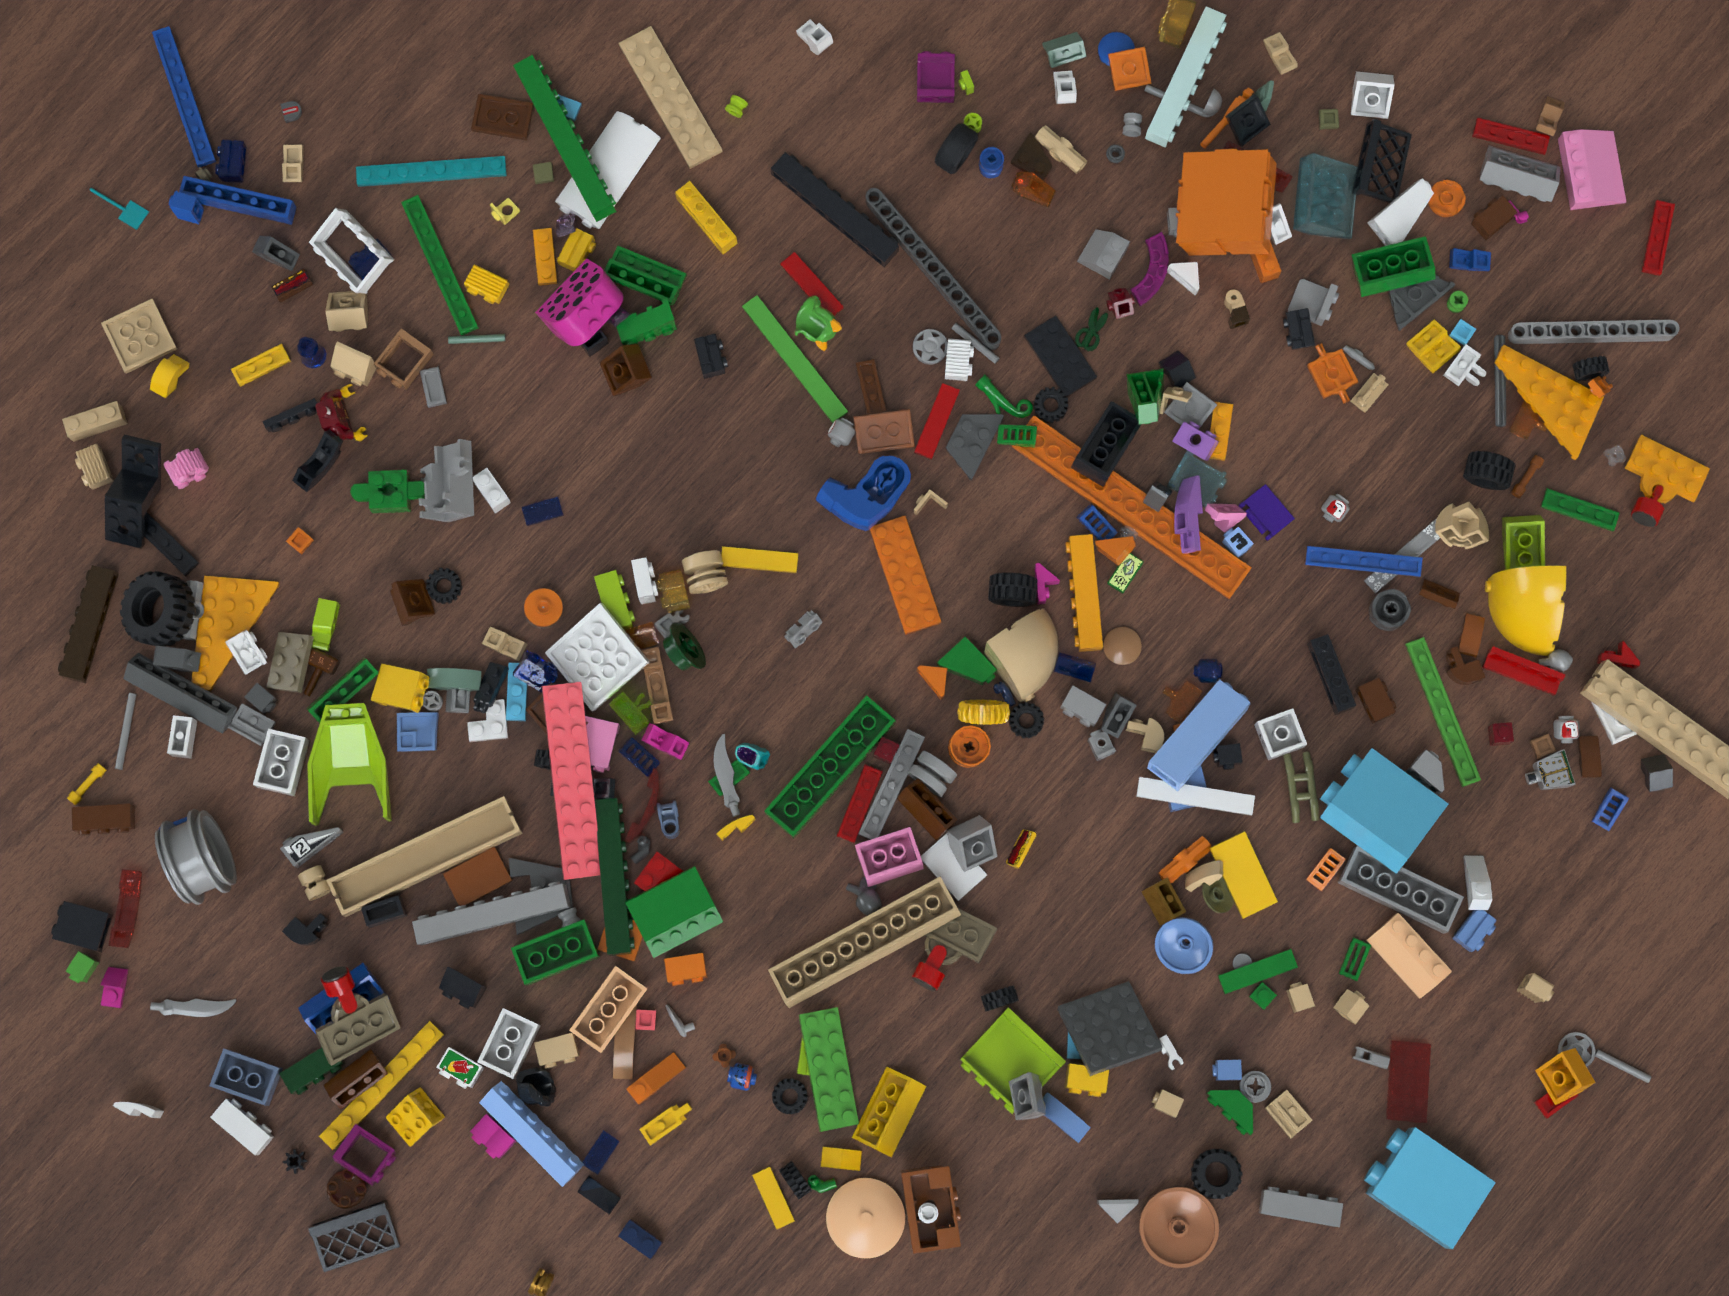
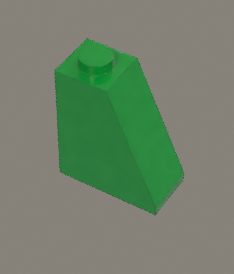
[937,637,997,685]

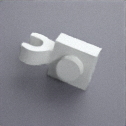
[1159,1035,1183,1070]

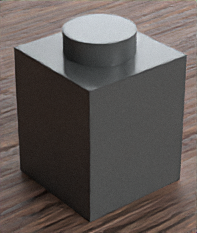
[245,683,278,714]

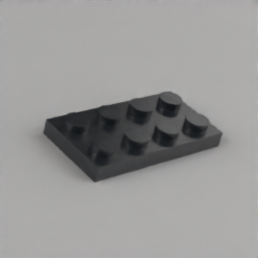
[1024,315,1097,398]

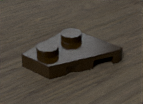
[1011,133,1052,183]

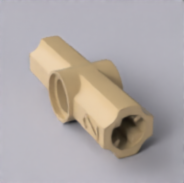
[1035,125,1087,174]

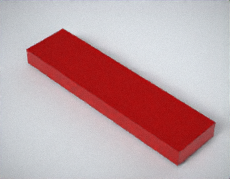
[1472,118,1550,155]
[1641,200,1675,276]
[780,252,844,316]
[914,383,960,460]
[837,764,883,843]

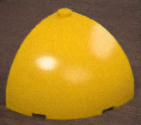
[1485,566,1566,656]

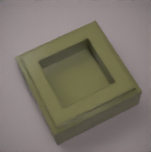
[1319,109,1339,130]
[533,162,554,184]

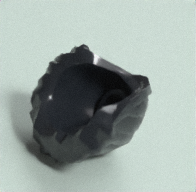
[516,1067,556,1107]

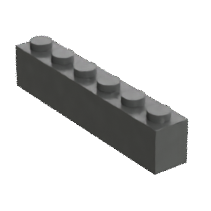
[123,653,237,734]

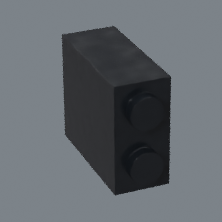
[51,901,113,952]

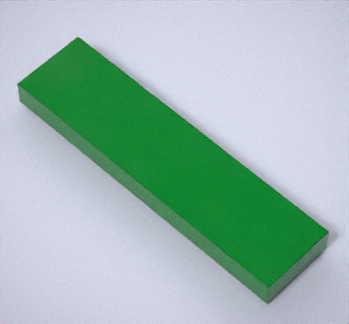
[1540,488,1620,531]
[1218,949,1298,994]

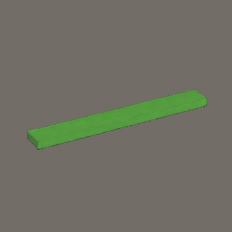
[742,295,848,424]
[1405,637,1481,787]

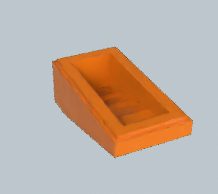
[1306,848,1346,891]

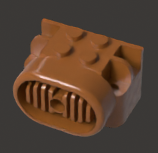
[901,1166,961,1254]

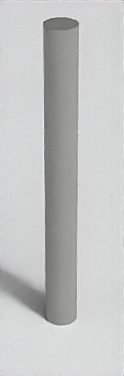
[115,693,137,770]

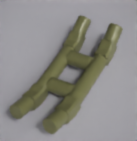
[1283,752,1319,823]

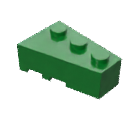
[615,299,677,345]
[1126,368,1165,424]

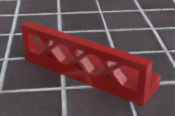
[1482,646,1566,695]

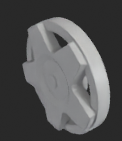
[913,329,948,365]
[1558,1032,1595,1067]

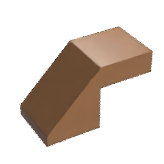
[1536,96,1565,136]

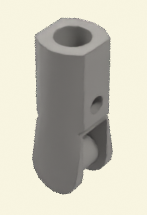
[1352,1046,1390,1069]

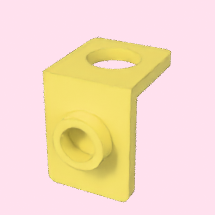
[490,198,520,225]

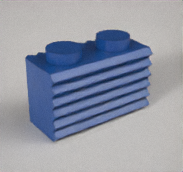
[169,191,204,224]

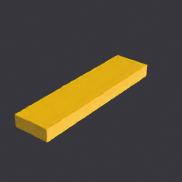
[721,546,798,573]

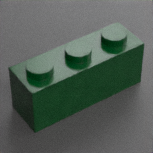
[279,1047,345,1095]

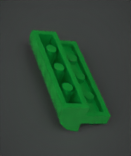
[604,246,687,306]

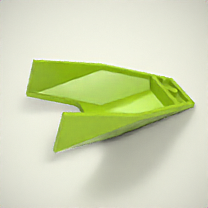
[308,703,392,826]

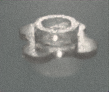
[1604,445,1626,467]
[1119,525,1138,542]

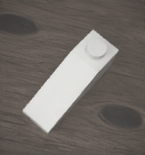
[1463,856,1492,910]

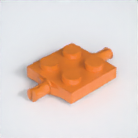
[1307,343,1358,404]

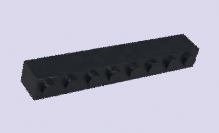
[771,152,899,267]

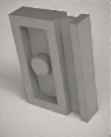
[228,704,276,747]

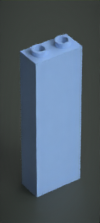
[1147,679,1250,791]

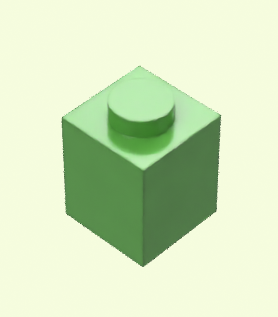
[66,951,100,983]

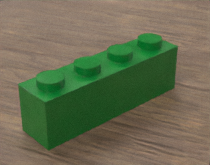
[306,657,379,723]

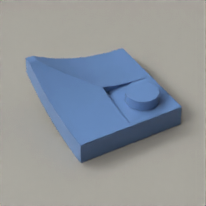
[397,712,439,752]

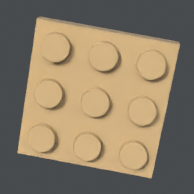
[101,299,177,374]

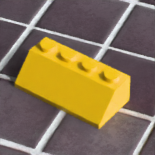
[852,1067,926,1158]

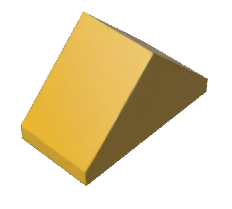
[821,1147,862,1171]

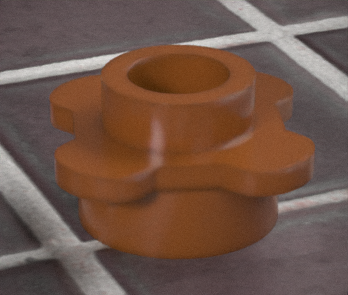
[712,1044,736,1068]

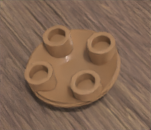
[1103,627,1142,665]

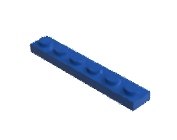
[1305,546,1423,577]

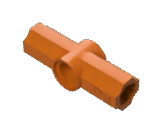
[1158,836,1212,884]

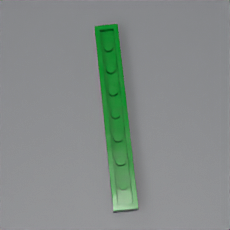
[401,195,478,336]

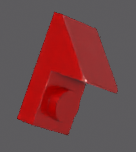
[1597,641,1640,669]

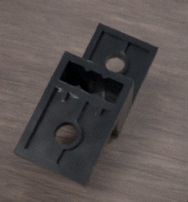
[105,434,161,549]

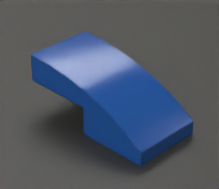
[1449,248,1491,271]

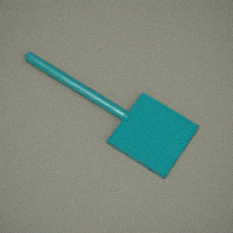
[90,188,149,230]

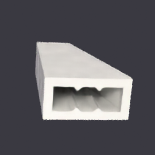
[1367,178,1434,246]

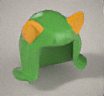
[795,296,842,351]

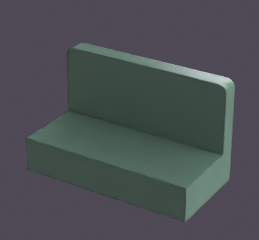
[1042,32,1086,68]

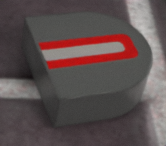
[280,101,302,123]

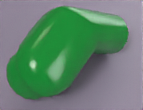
[808,1175,837,1193]

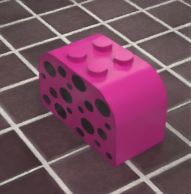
[535,258,623,346]

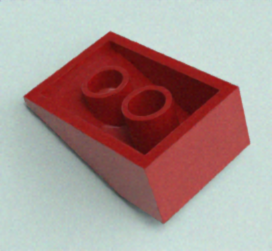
[634,852,684,892]

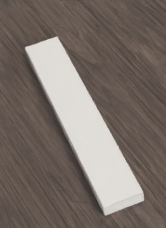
[1136,777,1255,816]

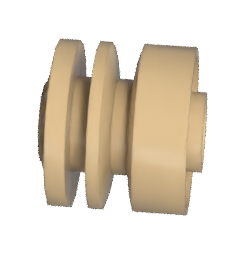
[682,550,728,594]

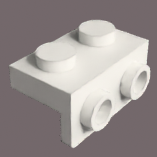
[225,630,267,675]

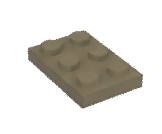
[266,632,314,693]

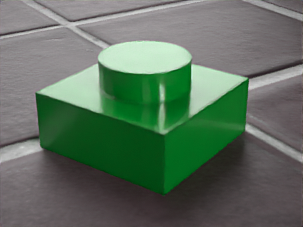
[1249,982,1277,1010]

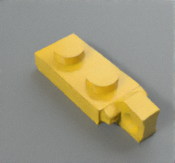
[639,1103,692,1146]

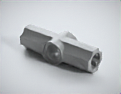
[182,580,204,640]

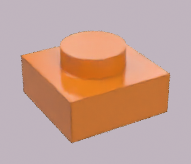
[286,527,314,555]

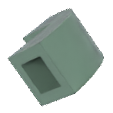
[427,668,481,691]

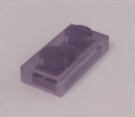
[555,214,577,238]

